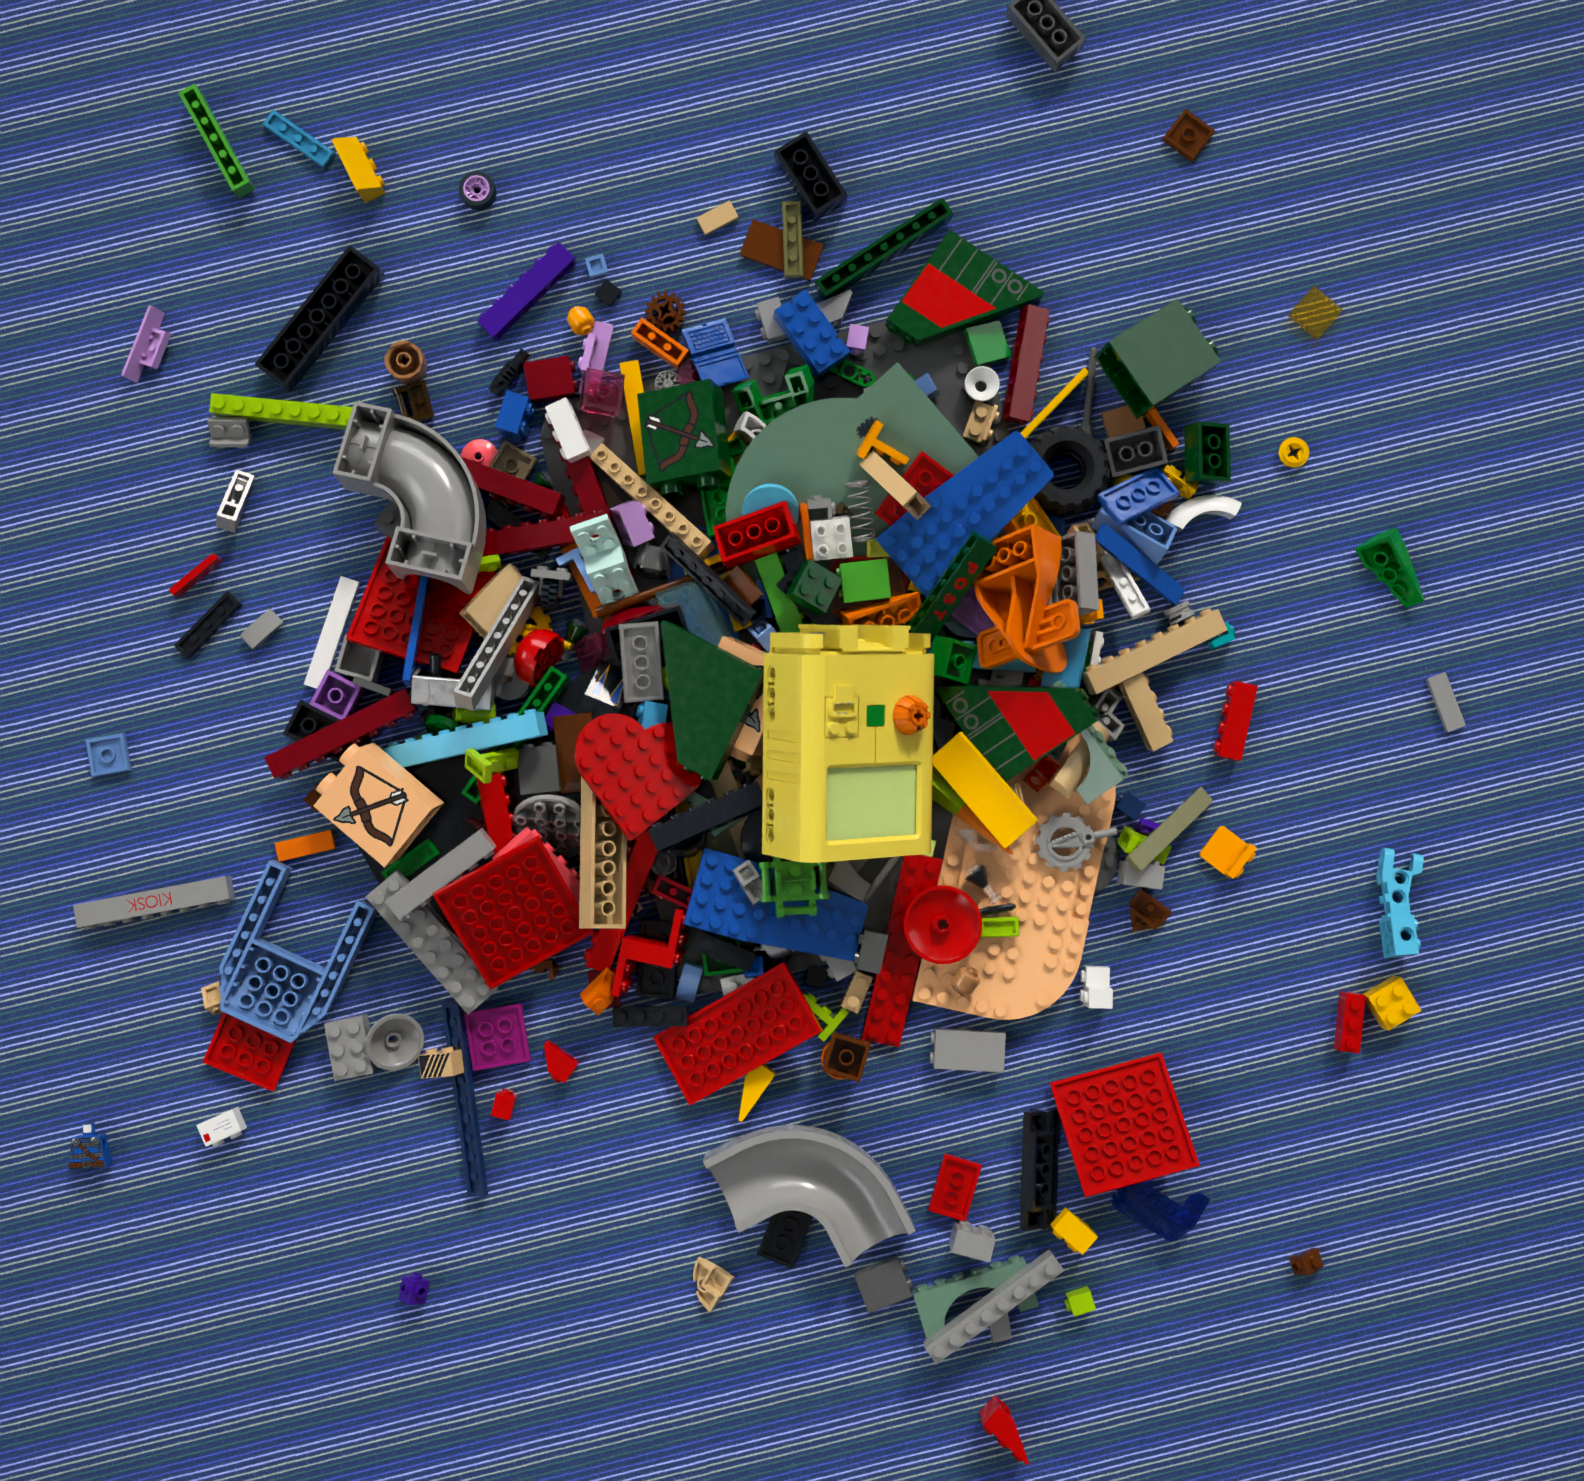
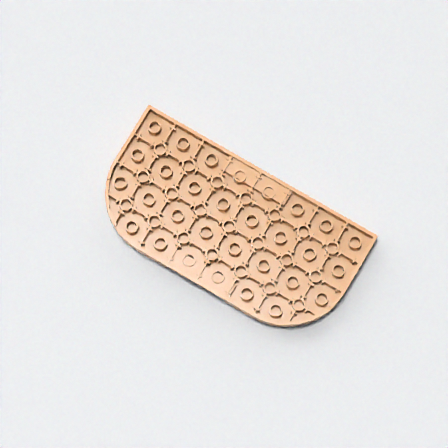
[912,733,1116,1020]

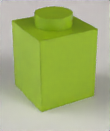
[1064,1286,1096,1317]

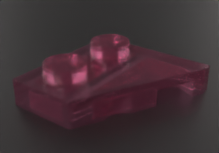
[573,631,608,674]

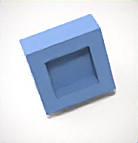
[585,254,609,279]

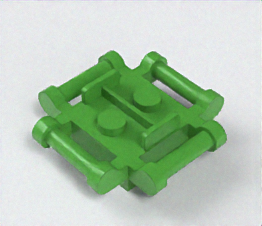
[759,856,830,918]

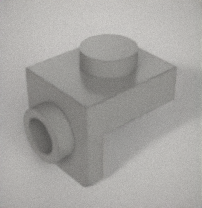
[806,495,835,519]

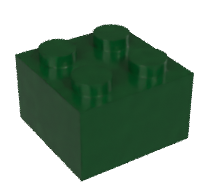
[785,559,843,615]

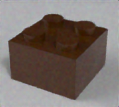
[822,1031,871,1082]

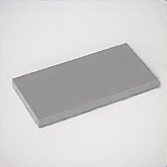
[619,621,664,703]

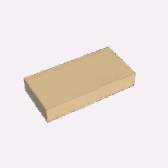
[696,200,739,236]

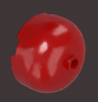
[513,629,565,688]

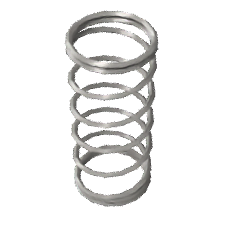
[845,480,876,542]

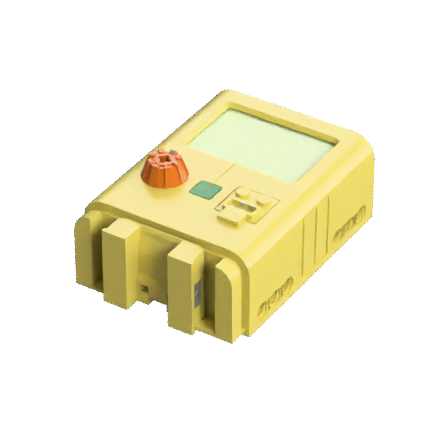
[762,624,934,863]

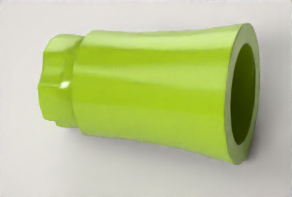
[452,703,496,724]

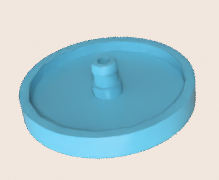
[742,484,799,524]

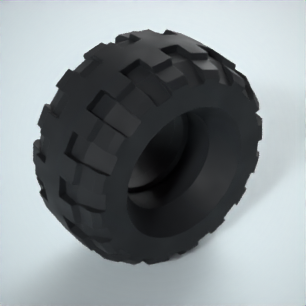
[1030,426,1110,517]

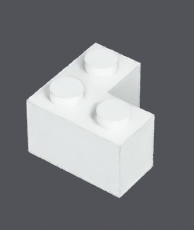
[1080,966,1113,1009]

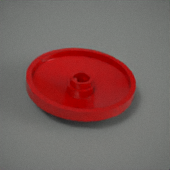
[903,885,982,964]

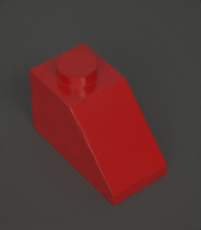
[544,1040,579,1083]

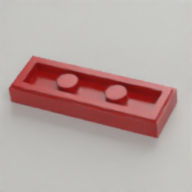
[169,554,223,597]

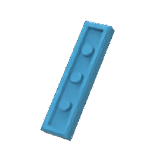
[262,109,336,169]

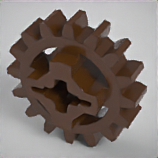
[645,291,687,334]

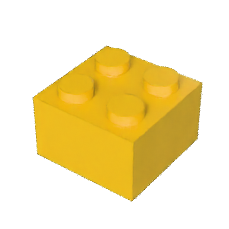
[1363,975,1422,1031]

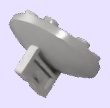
[512,795,581,853]

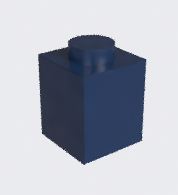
[1114,791,1146,821]

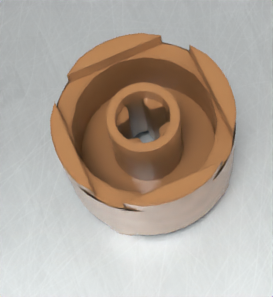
[384,341,427,384]

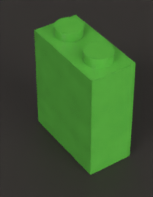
[836,558,891,603]

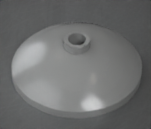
[366,1014,424,1071]

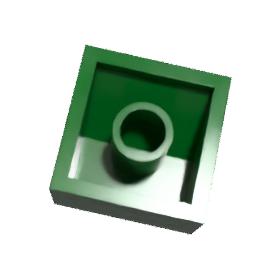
[931,636,977,684]

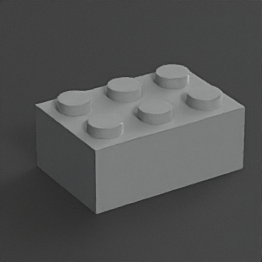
[324,1014,378,1081]

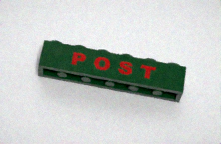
[907,530,998,642]

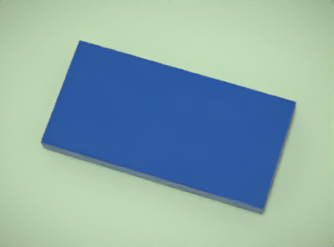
[1096,466,1180,526]

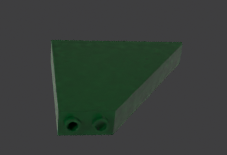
[661,620,764,782]

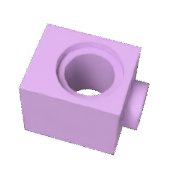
[846,324,869,356]

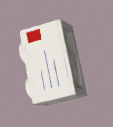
[197,1107,247,1147]

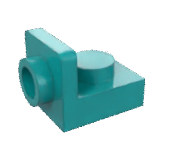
[1207,622,1236,650]

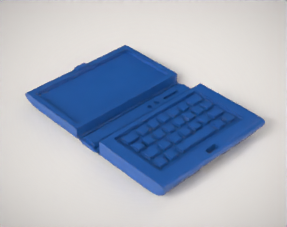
[681,318,749,387]

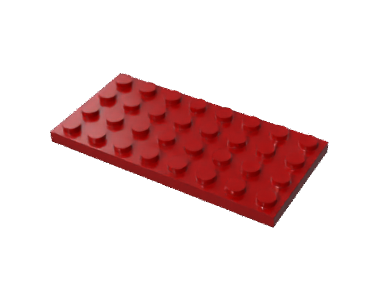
[653,962,823,1106]

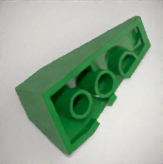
[1355,527,1425,608]

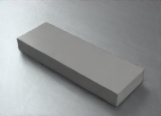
[1426,672,1466,733]

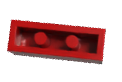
[1334,991,1366,1054]

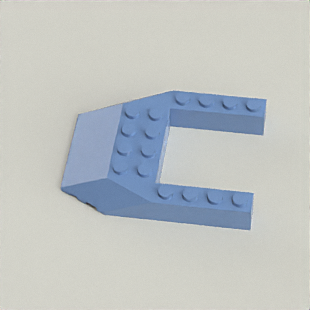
[219,860,378,1043]

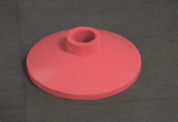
[461,439,498,467]

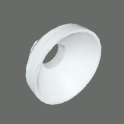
[964,366,1000,402]

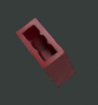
[523,355,579,404]

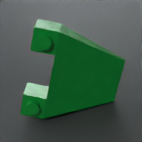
[732,364,814,426]

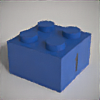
[495,390,535,441]

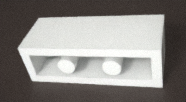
[545,397,592,463]

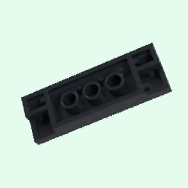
[1019,1109,1060,1231]

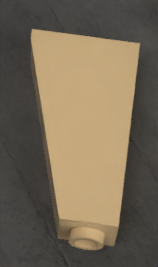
[859,450,931,520]
[459,563,522,639]

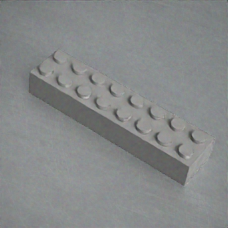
[366,869,500,1014]

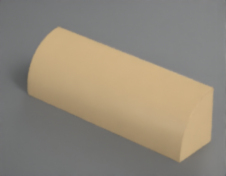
[1049,722,1110,799]

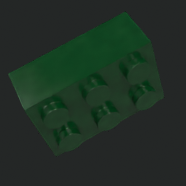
[1184,421,1231,485]

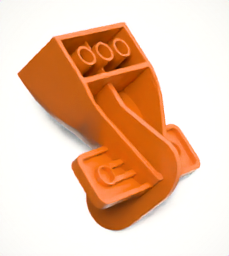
[973,524,1080,674]

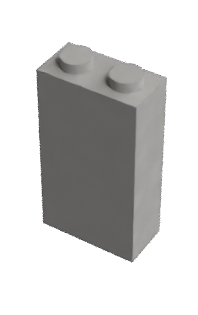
[929,1028,1006,1072]

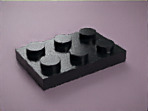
[778,362,842,402]

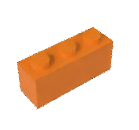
[631,318,690,371]

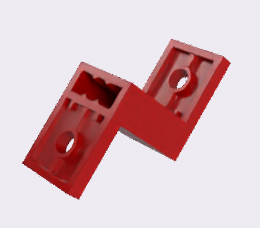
[611,907,689,997]

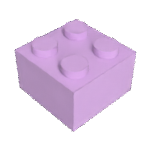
[609,500,655,547]

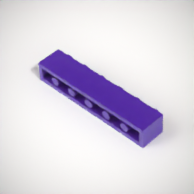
[477,242,577,342]

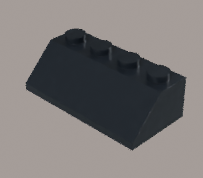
[604,605,688,666]

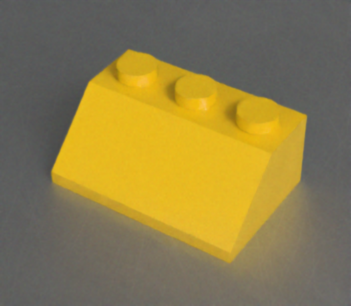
[332,137,386,203]

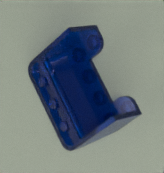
[1111,1179,1210,1242]

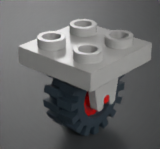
[531,566,574,611]

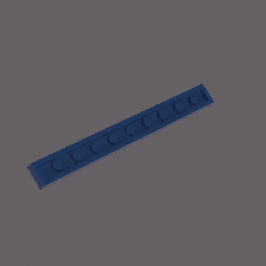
[442,1002,488,1197]

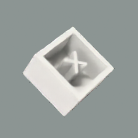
[809,515,853,561]

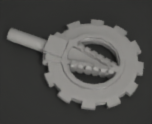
[1036,813,1117,871]

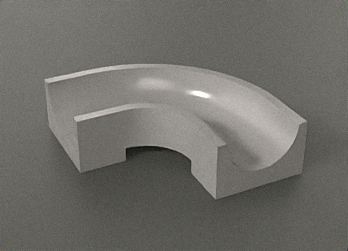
[333,401,486,594]
[703,1125,916,1268]

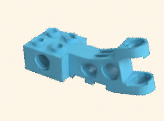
[1376,847,1424,959]

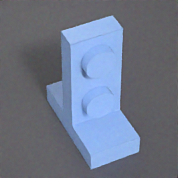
[556,547,596,595]

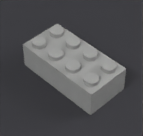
[1054,531,1099,616]

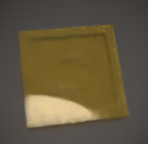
[1288,286,1342,340]

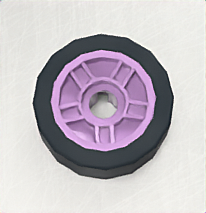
[459,171,497,211]

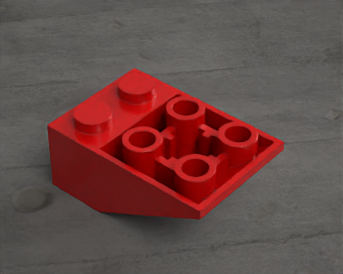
[979,1395,1029,1465]

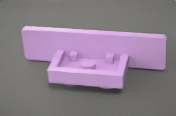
[121,305,171,383]
[578,321,614,398]

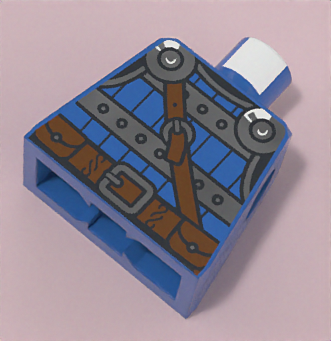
[68,1123,112,1170]

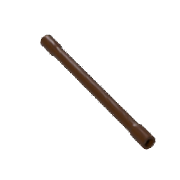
[595,563,744,618]

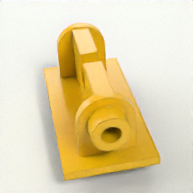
[1163,465,1199,500]

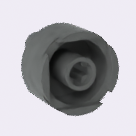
[632,542,673,579]

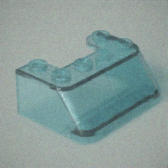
[655,581,733,646]

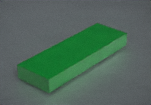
[381,838,440,879]

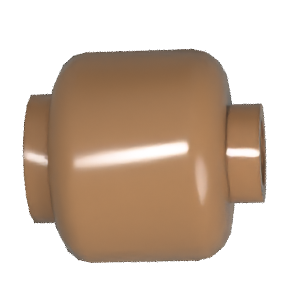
[951,966,980,996]

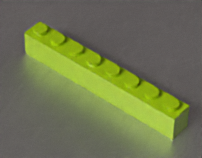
[209,393,353,430]

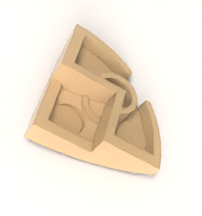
[693,1257,734,1312]

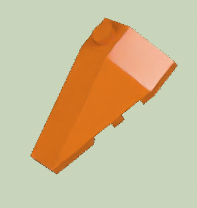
[840,592,922,625]

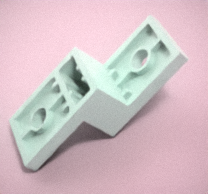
[570,514,640,605]

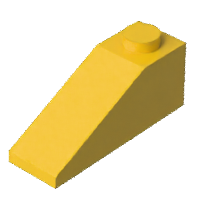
[739,1064,776,1122]

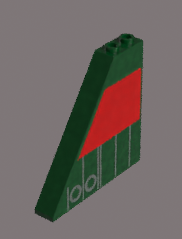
[885,230,1045,347]
[934,685,1100,782]

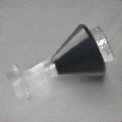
[965,863,1002,905]

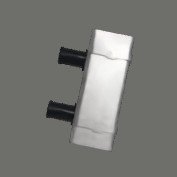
[411,653,496,710]

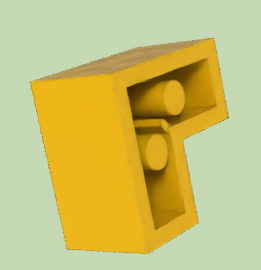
[1050,1207,1098,1255]

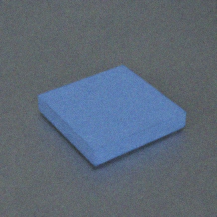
[85,733,132,777]

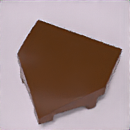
[1129,888,1172,932]

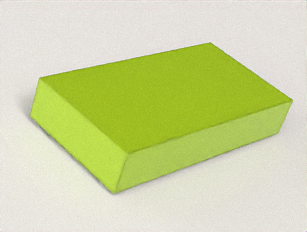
[980,916,1019,938]

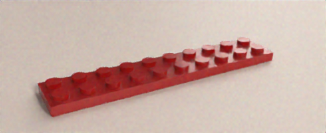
[861,855,943,1047]

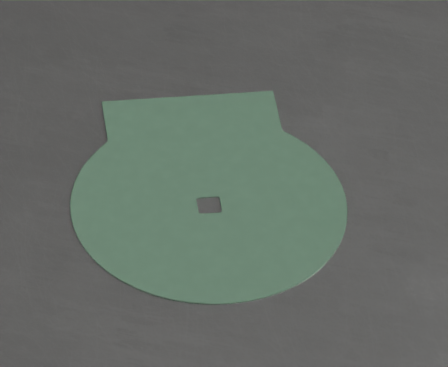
[726,362,979,624]

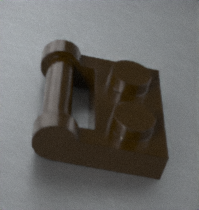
[392,380,435,422]

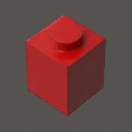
[490,1088,518,1120]

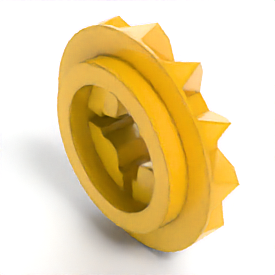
[1278,437,1309,468]

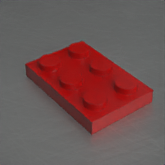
[928,1153,982,1222]

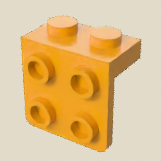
[1199,826,1257,879]

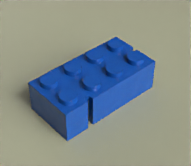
[773,289,850,379]

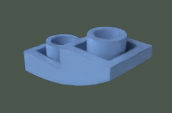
[675,961,704,1003]

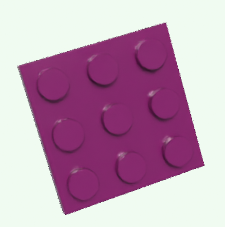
[464,1003,531,1071]

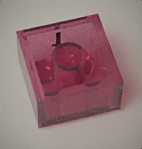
[579,368,625,417]

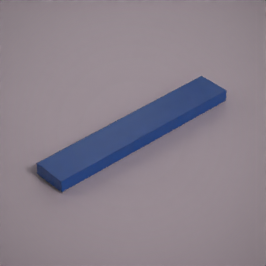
[1095,524,1186,605]
[402,575,431,687]

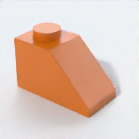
[579,968,615,1016]

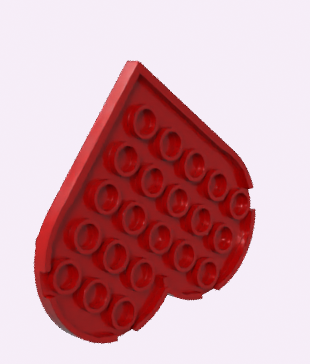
[574,713,703,841]

